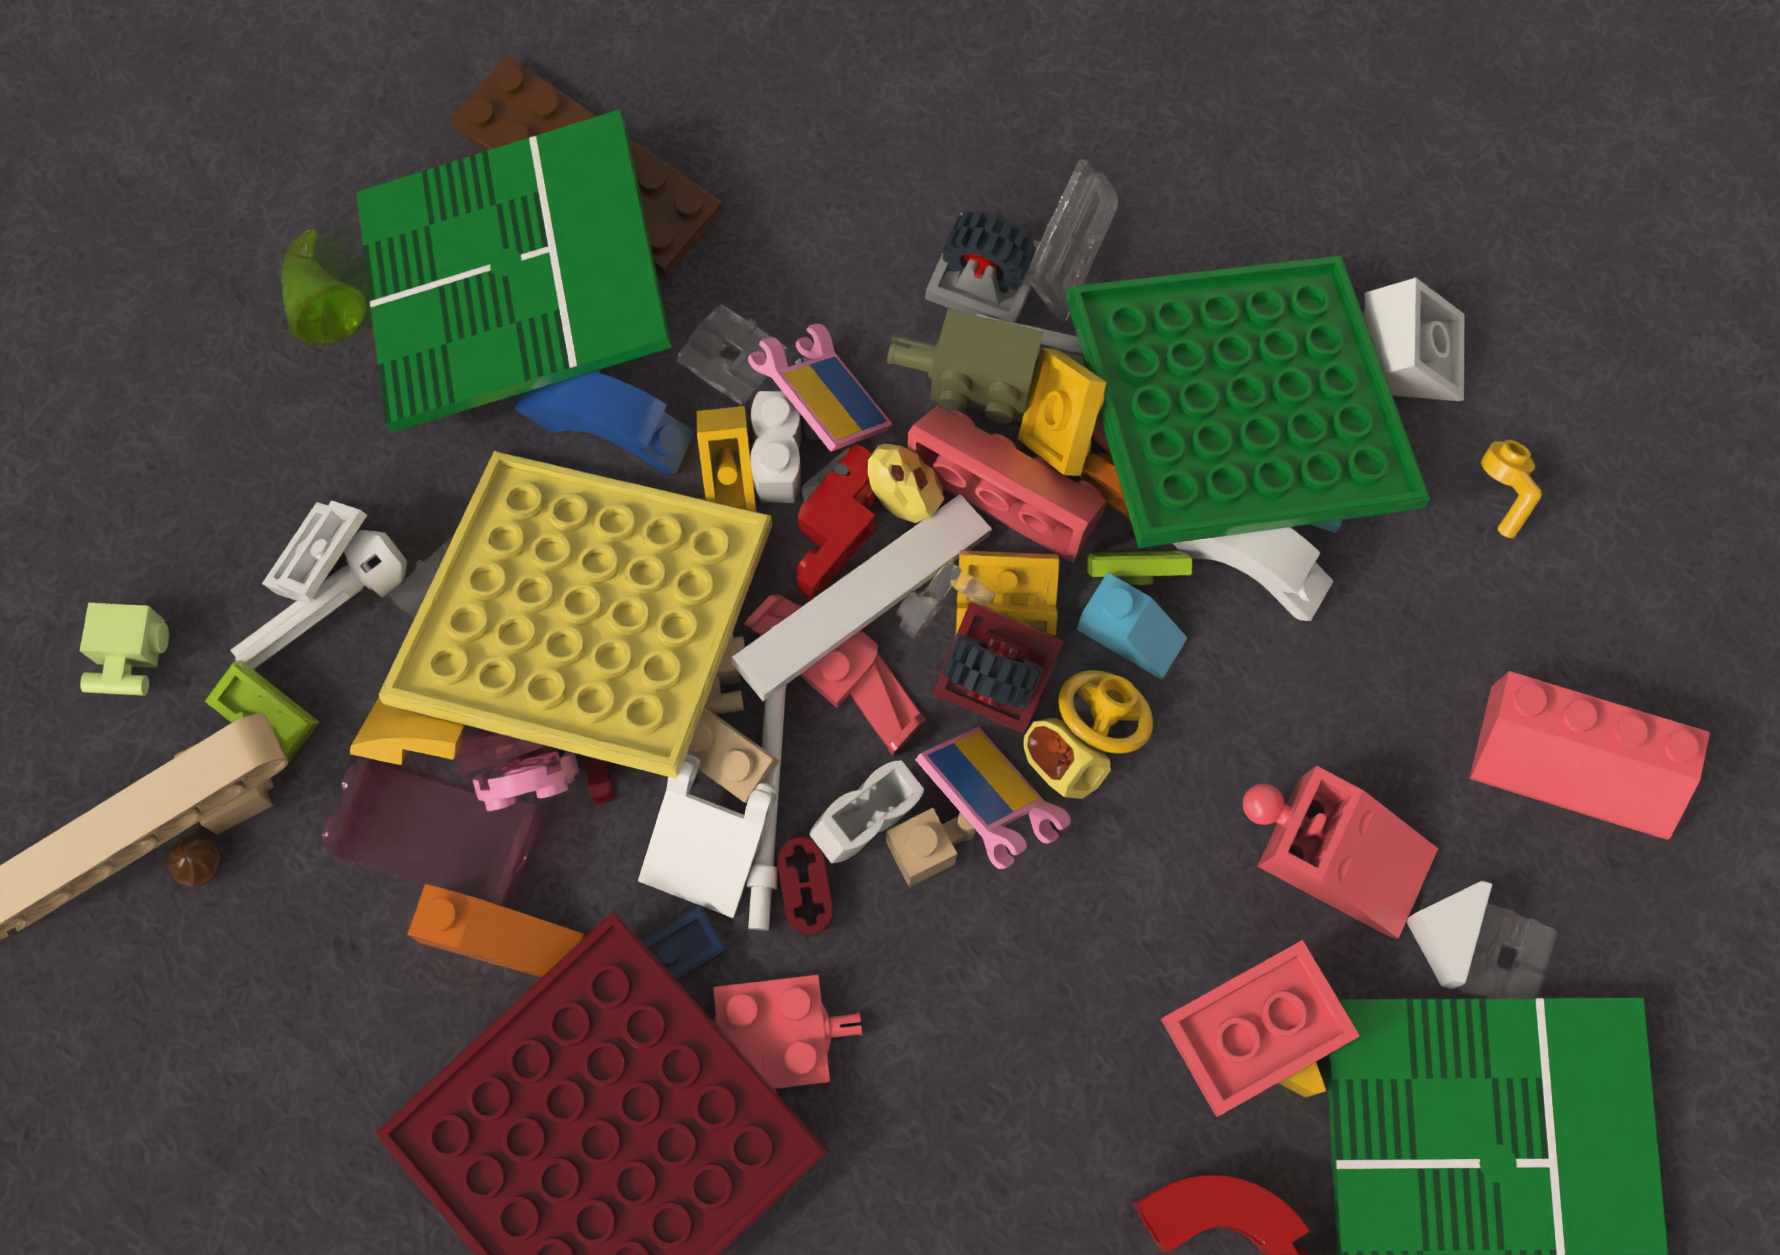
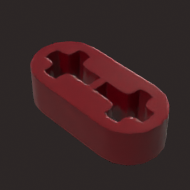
[778,837,833,937]

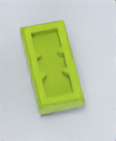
[1086,551,1192,585]
[205,660,320,762]

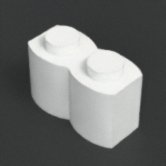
[751,391,802,503]
[809,760,924,863]

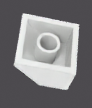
[1363,278,1464,401]

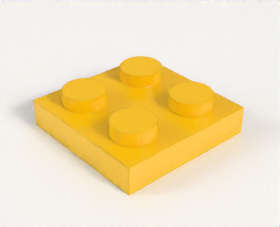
[1017,348,1107,476]

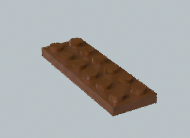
[448,56,723,276]

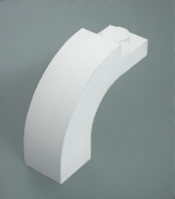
[1173,527,1333,621]

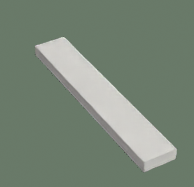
[731,494,992,701]

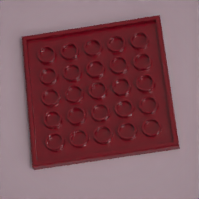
[374,911,829,1255]

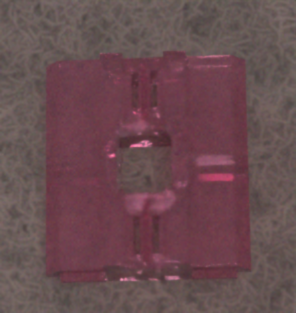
[454,731,549,782]

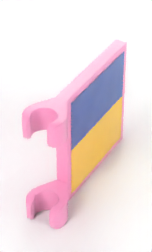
[748,323,893,452]
[915,727,1071,869]

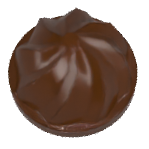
[167,835,221,887]

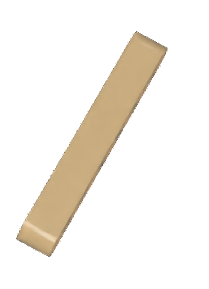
[0,714,288,940]

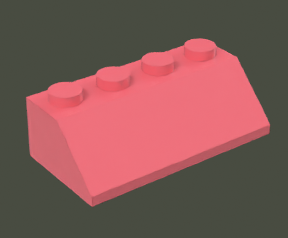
[907,405,1107,563]
[1469,671,1710,840]

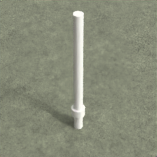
[746,625,786,931]

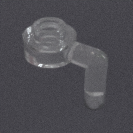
[896,563,996,640]

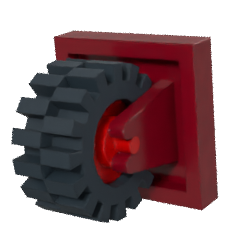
[932,600,1065,734]

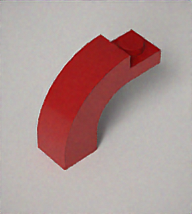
[1132,1175,1309,1255]

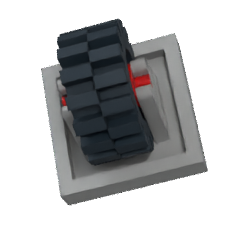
[925,210,1048,323]

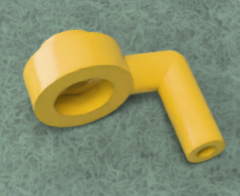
[1481,440,1542,538]

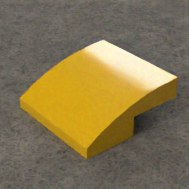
[956,550,1059,635]
[350,697,470,765]

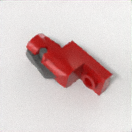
[796,444,877,601]

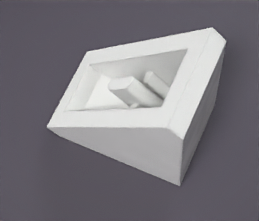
[1406,881,1492,989]

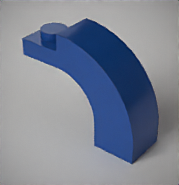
[514,371,695,475]

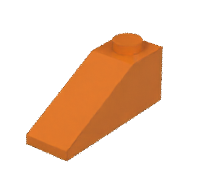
[407,884,585,977]

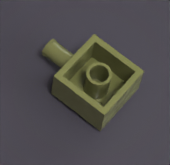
[887,309,1044,424]

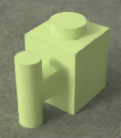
[80,603,169,696]

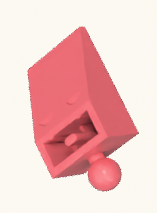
[1243,766,1438,940]

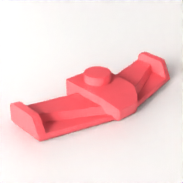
[744,594,926,757]

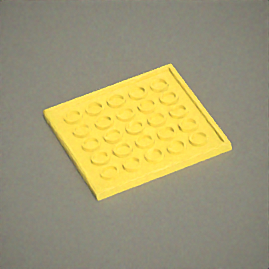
[379,451,772,779]

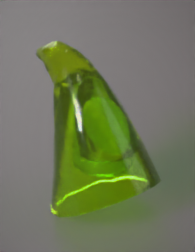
[281,229,367,345]

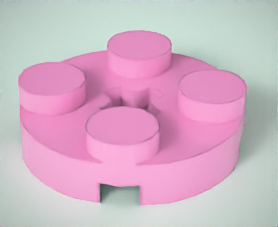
[473,751,579,811]

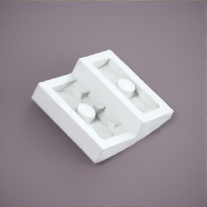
[262,501,367,602]

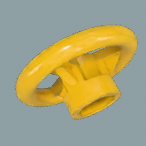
[1058,670,1153,754]

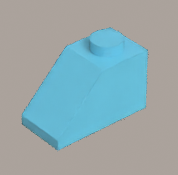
[1077,572,1187,680]

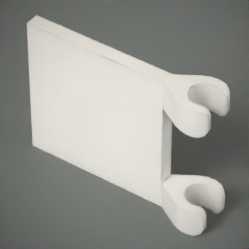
[638,754,777,918]

